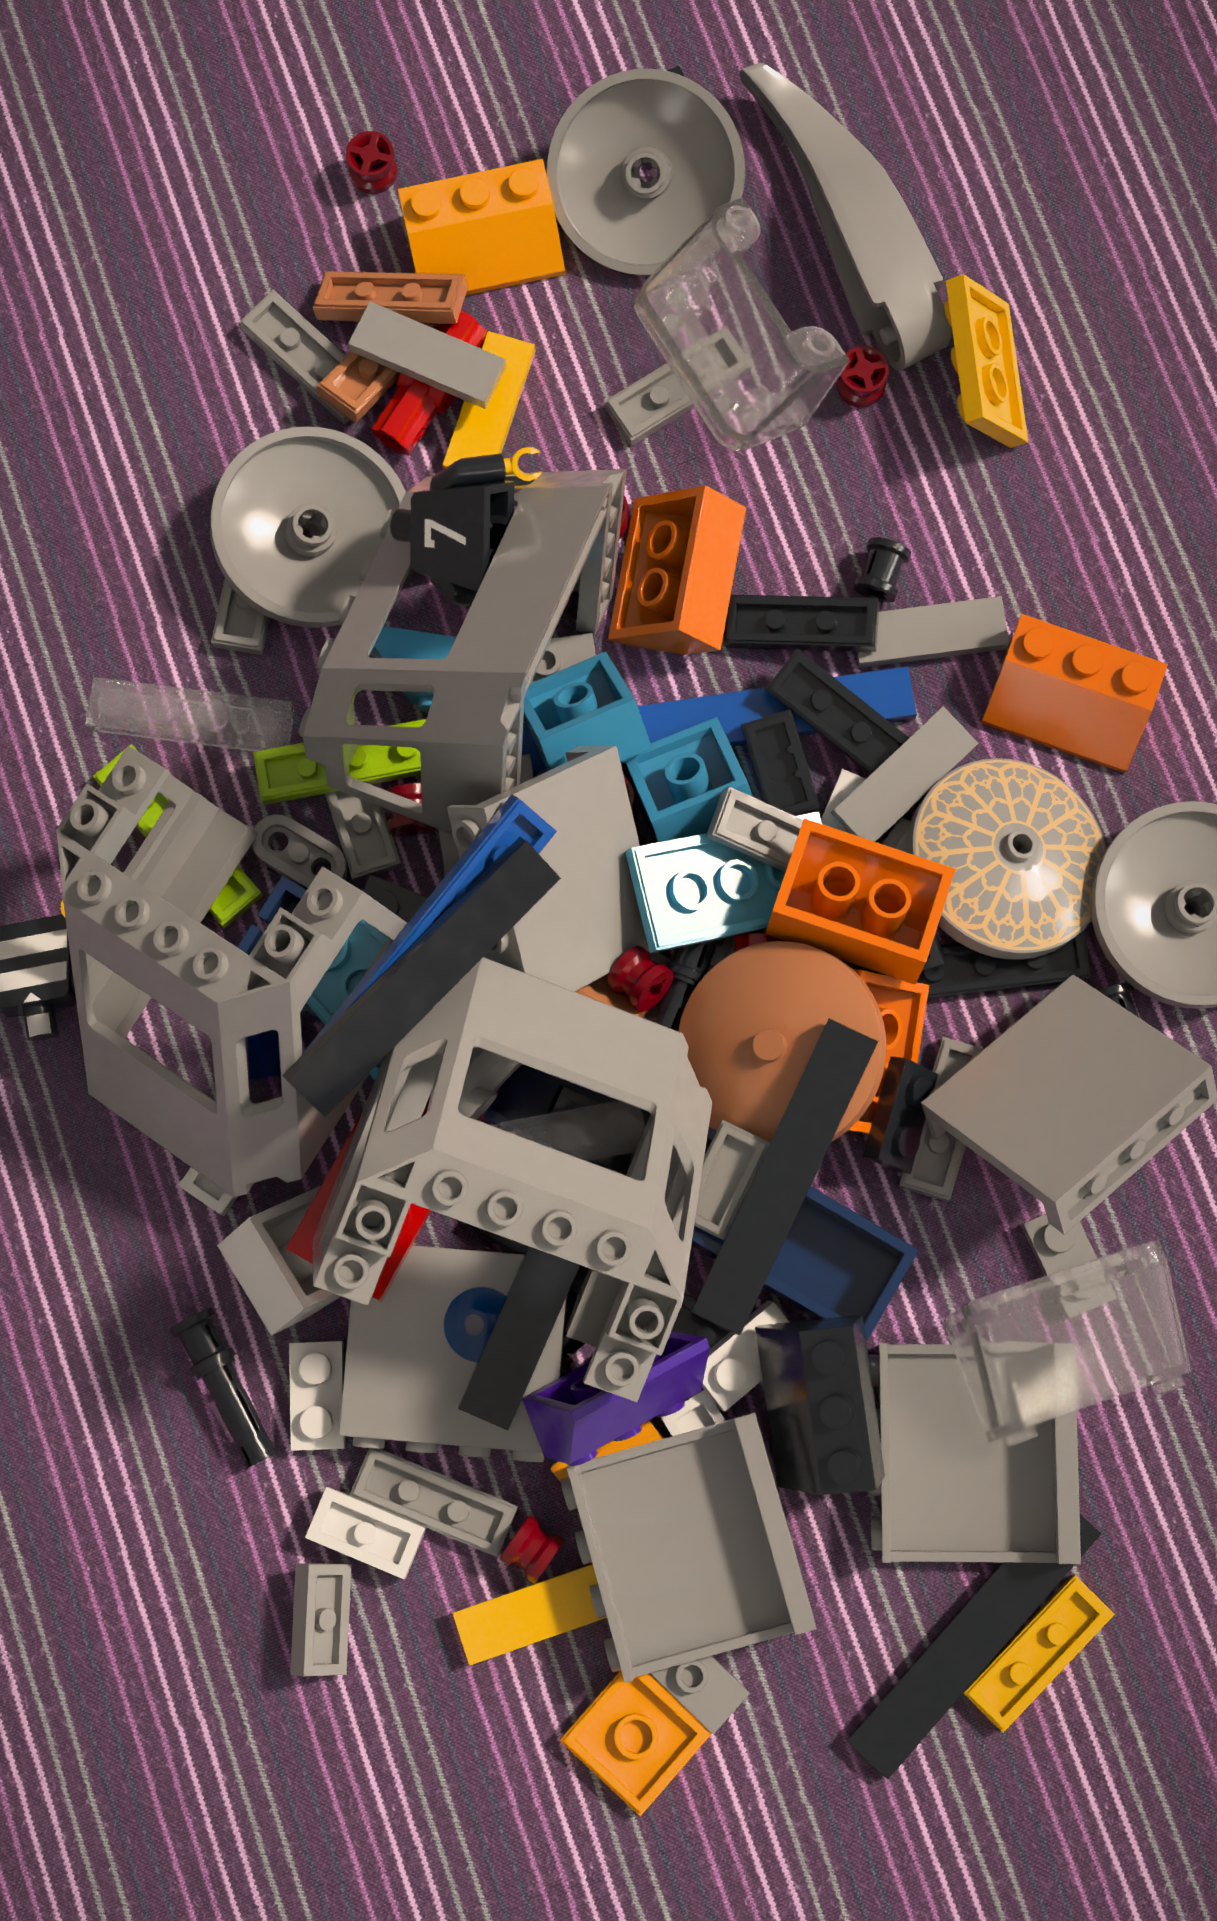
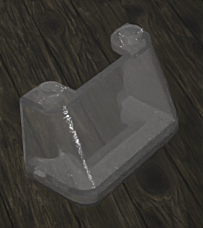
[634,197,850,451]
[943,1240,1192,1447]

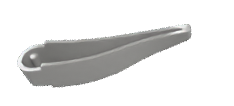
[740,63,952,371]

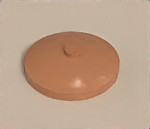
[678,941,886,1143]

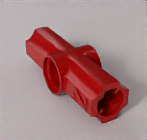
[372,310,487,456]

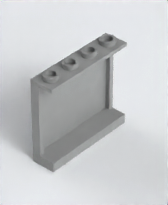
[447,746,649,992]
[921,975,1217,1235]
[339,1245,567,1462]
[869,1343,1081,1564]
[561,1413,816,1683]

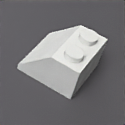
[217,1186,341,1336]

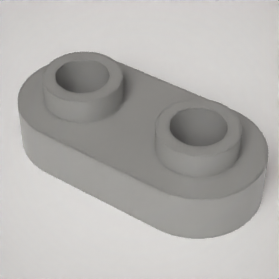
[252,814,348,890]

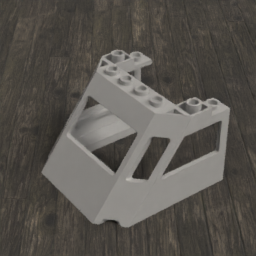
[299,469,627,834]
[57,746,407,1198]
[312,957,712,1402]

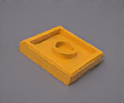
[559,1670,712,1816]

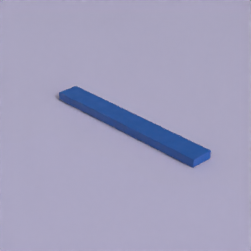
[522,666,917,776]

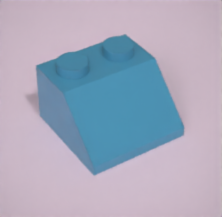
[523,651,652,771]
[625,717,753,842]

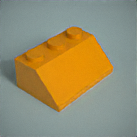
[398,159,565,296]

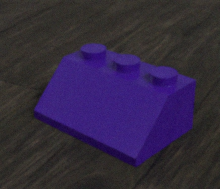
[522,1331,710,1466]

